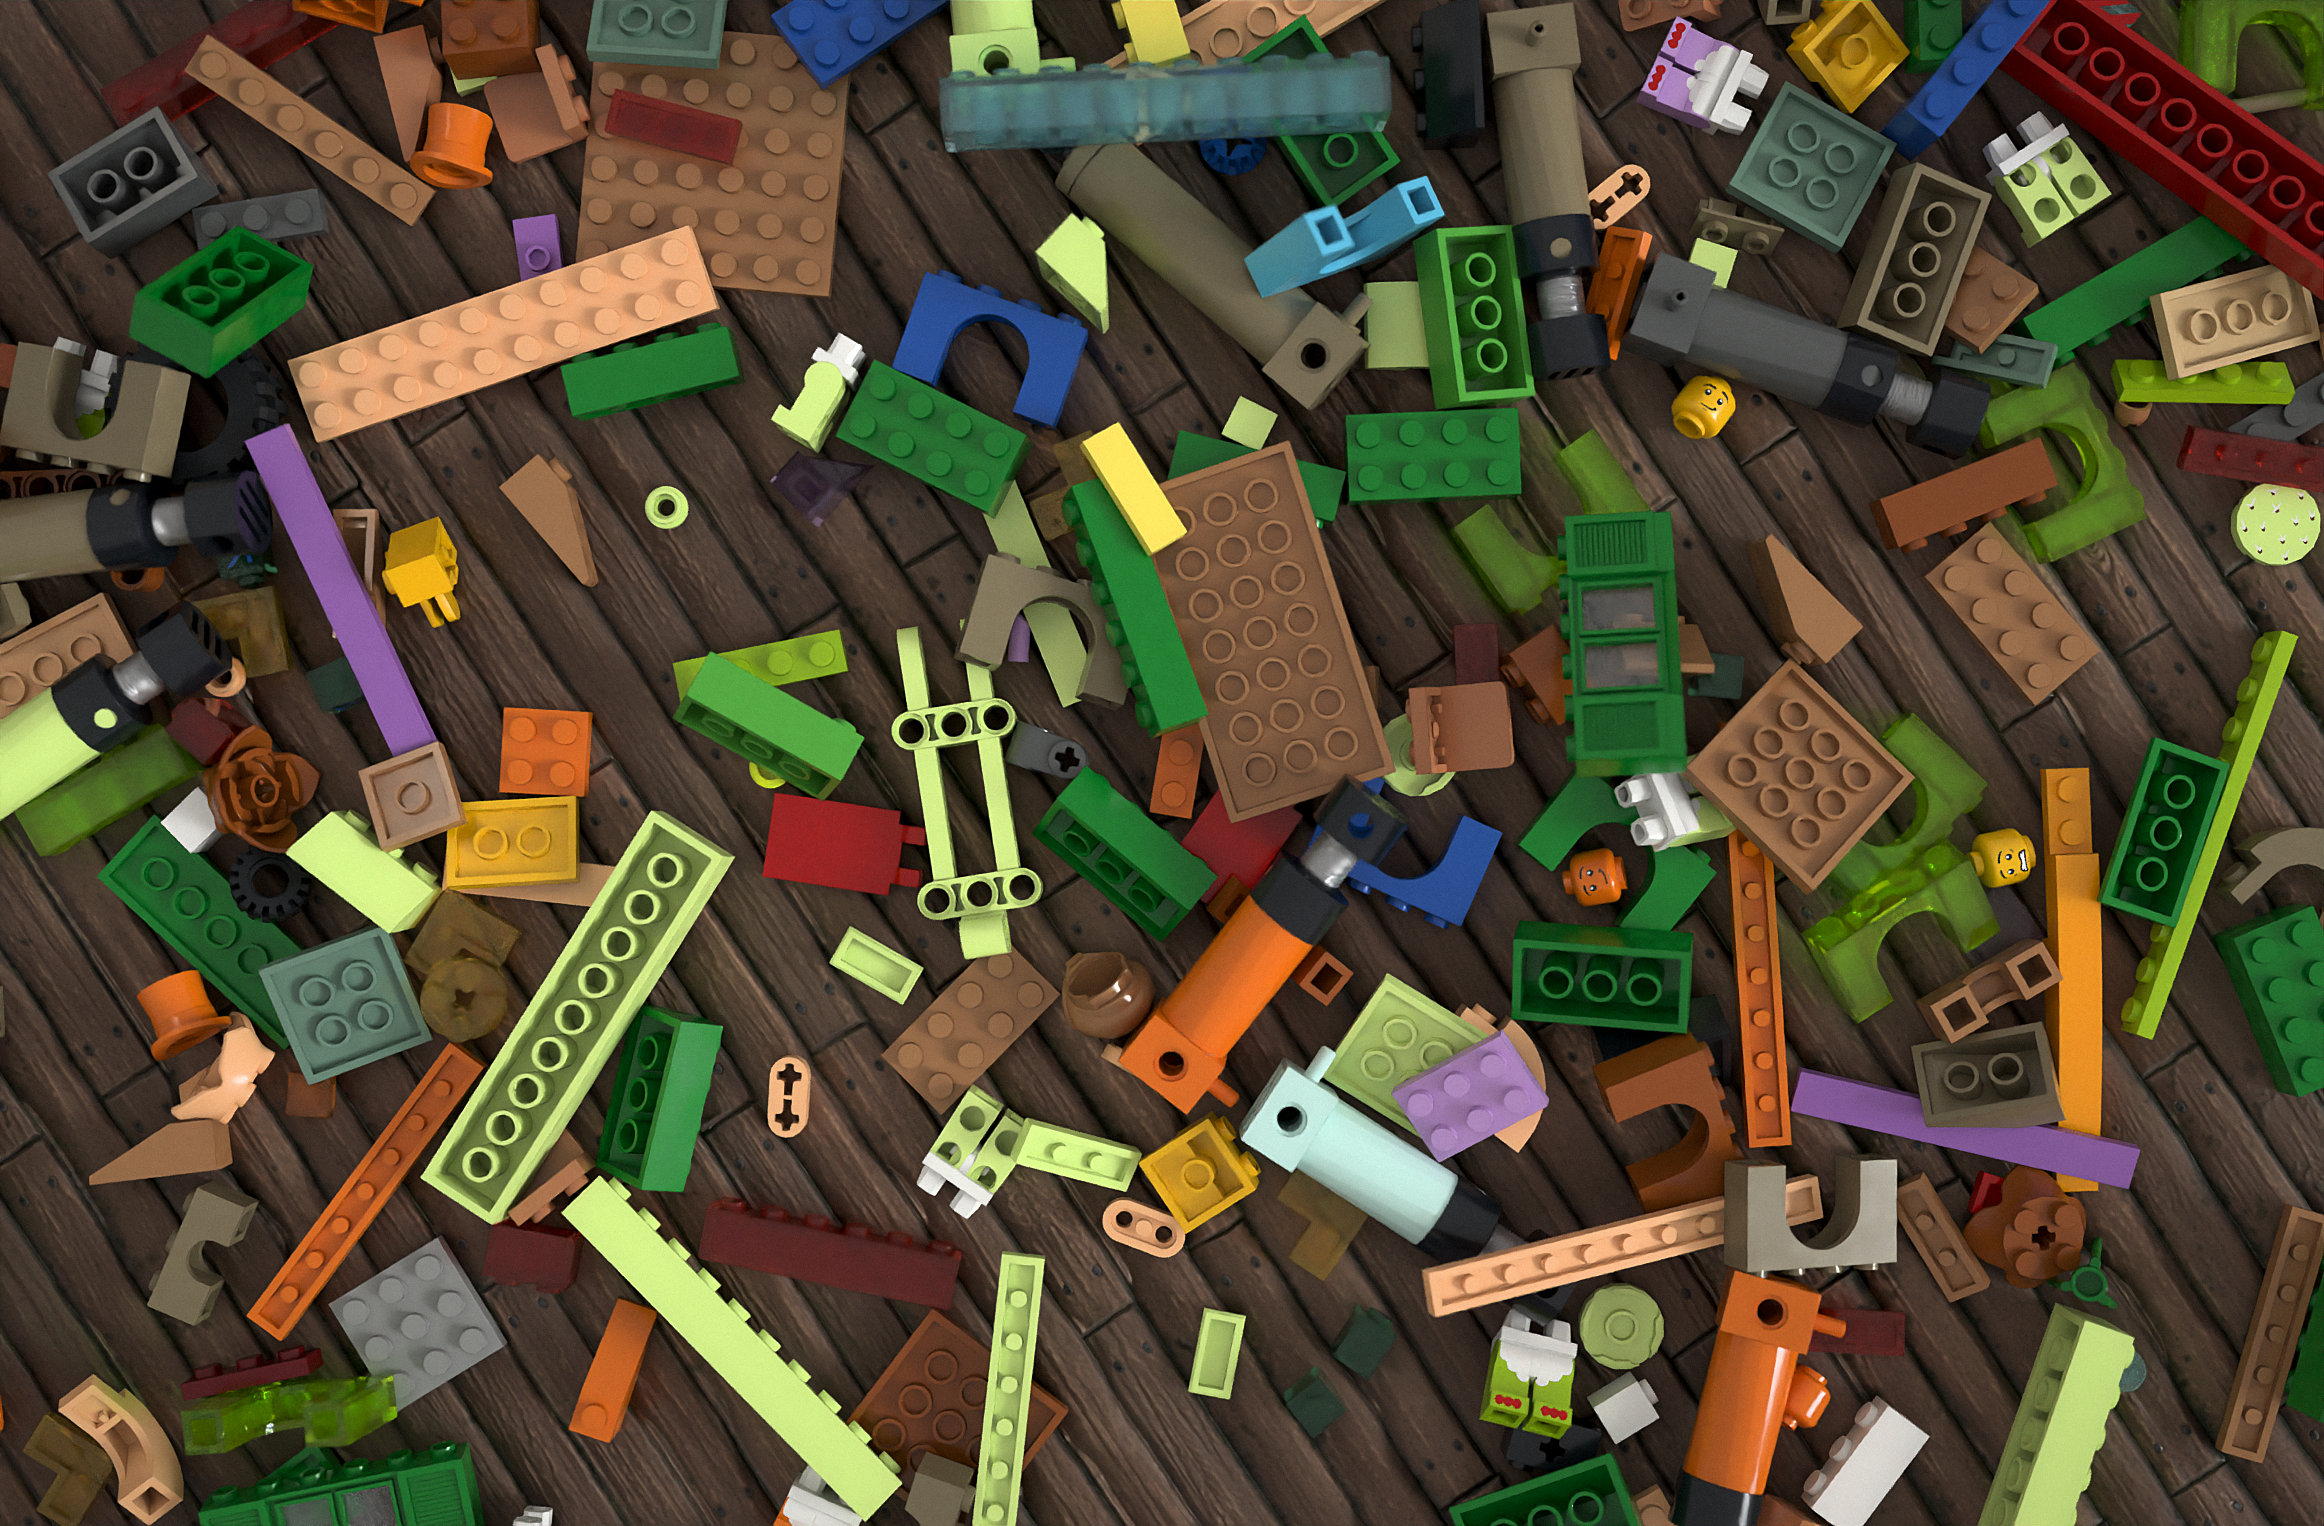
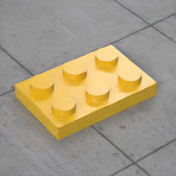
[446,796,580,890]

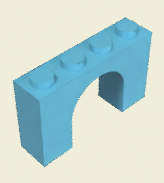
[1244,176,1445,299]

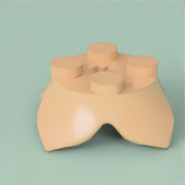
[171,1011,275,1125]

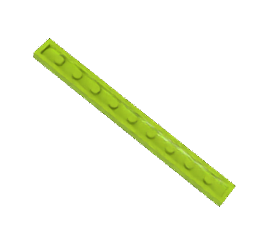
[2121,630,2298,1040]

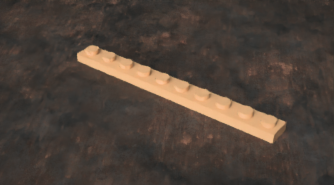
[1422,1174,1824,1317]

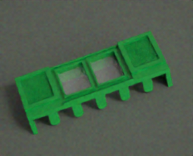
[1557,511,1687,777]
[198,1440,486,1526]

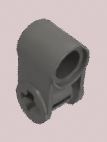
[1004,720,1090,779]

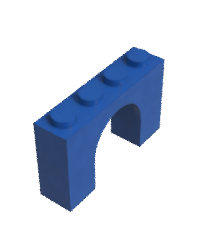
[1879,0,2050,162]
[892,270,1089,432]
[1302,777,1502,930]

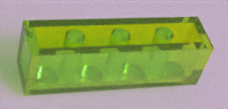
[14,723,204,857]

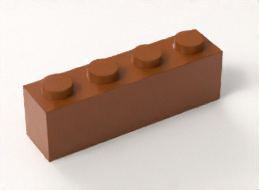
[1868,437,2059,554]

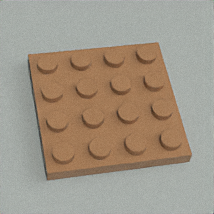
[1681,657,1915,895]

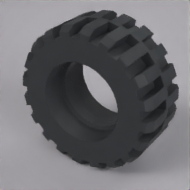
[104,342,287,493]

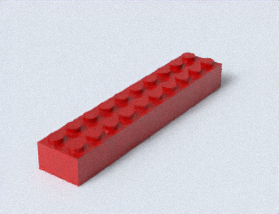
[1997,0,2324,301]

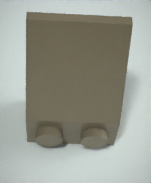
[1911,1022,2066,1128]

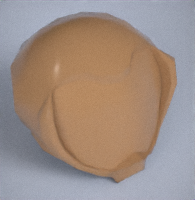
[1062,952,1156,1039]

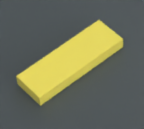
[1080,422,1187,557]

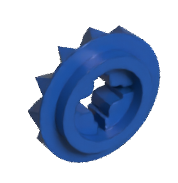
[1199,106,1267,175]

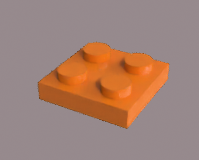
[499,707,593,797]

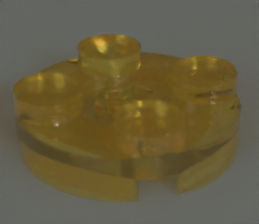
[420,955,507,1043]

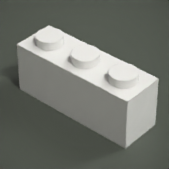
[1801,1396,1930,1526]

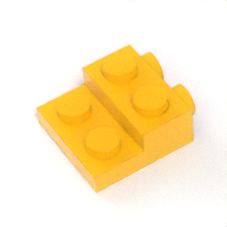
[1786,0,1911,114]
[1138,1110,1261,1234]

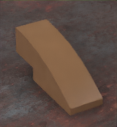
[332,509,386,643]

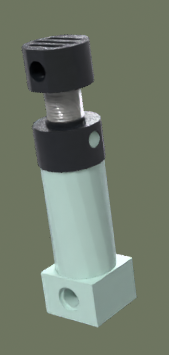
[1238,1046,1578,1327]

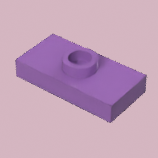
[512,214,565,282]

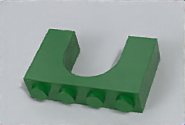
[1513,766,1717,931]

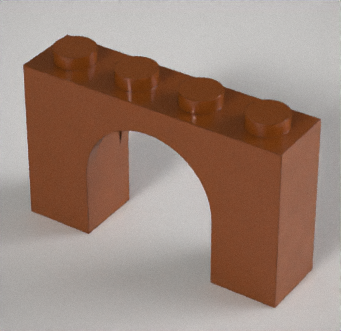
[1591,1028,1745,1214]

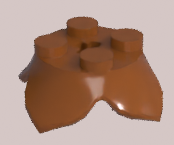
[203,725,323,853]
[1961,1164,2086,1289]

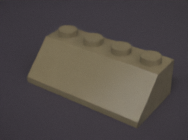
[1836,162,1992,357]

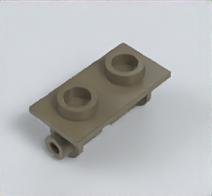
[1688,196,1784,257]

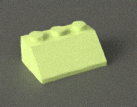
[1036,213,1109,334]
[286,809,443,934]

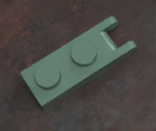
[1930,331,2058,389]

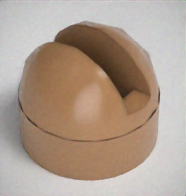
[2114,397,2152,428]

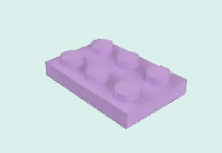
[1392,1029,1549,1163]

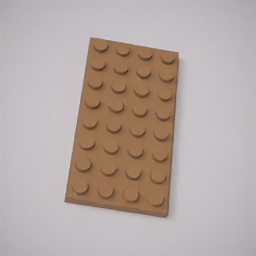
[1150,440,1396,824]

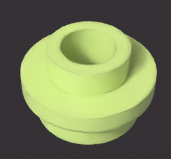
[645,486,689,529]

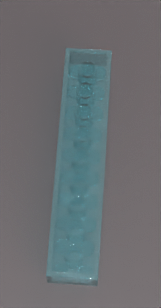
[939,51,1392,152]

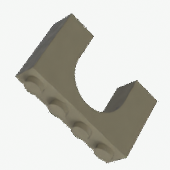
[0,342,191,483]
[953,552,1128,711]
[1724,1153,1897,1278]

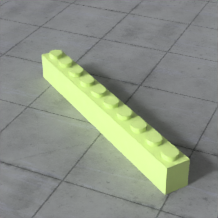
[561,1175,903,1522]

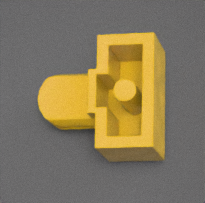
[382,516,460,628]

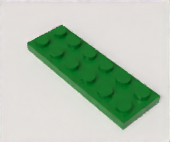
[96,813,307,1050]

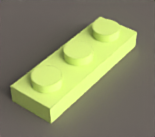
[1010,1118,1142,1192]

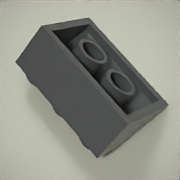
[47,106,220,259]

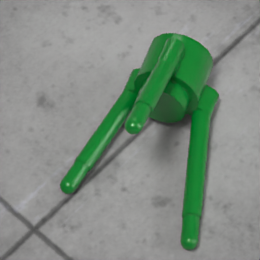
[2047,1237,2118,1310]

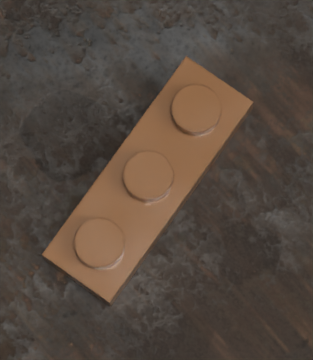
[1897,1172,1991,1303]

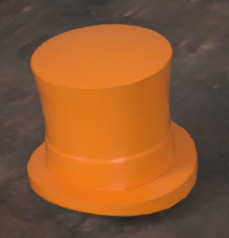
[410,103,493,189]
[137,970,233,1061]

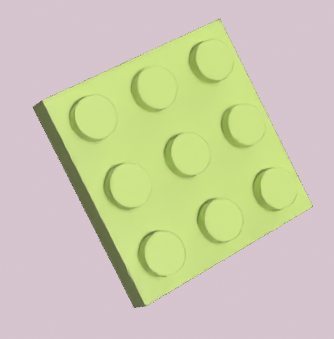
[1322,973,1489,1138]

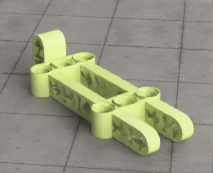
[892,619,1043,960]

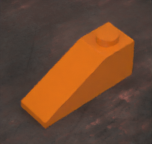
[568,1297,659,1443]

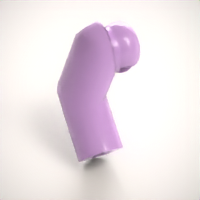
[1008,613,1030,663]

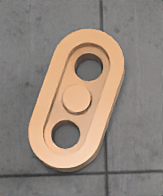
[1103,1197,1185,1258]

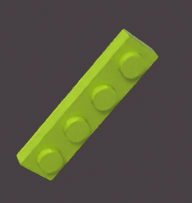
[2110,359,2295,404]
[673,629,850,702]

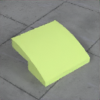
[1363,281,1430,371]

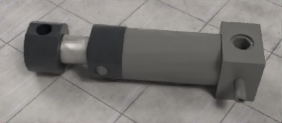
[1620,252,1991,460]

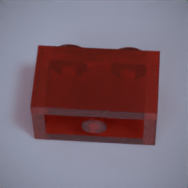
[164,697,253,765]
[482,1218,585,1294]

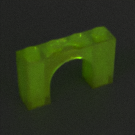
[2178,0,2324,111]
[1978,362,2147,564]
[1449,429,1652,615]
[1827,713,1988,908]
[1802,839,2001,1024]
[181,1374,398,1455]

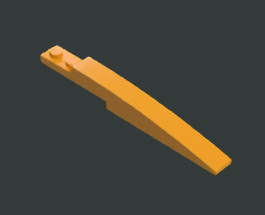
[2040,767,2102,1192]

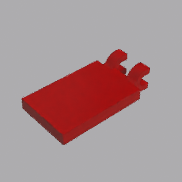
[1180,788,1303,905]
[762,792,928,896]

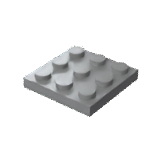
[328,1235,508,1413]

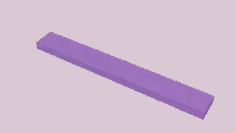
[245,424,437,757]
[1789,1067,2140,1189]

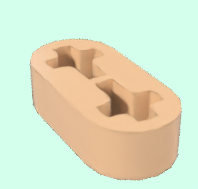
[1588,164,1650,233]
[767,1055,811,1138]

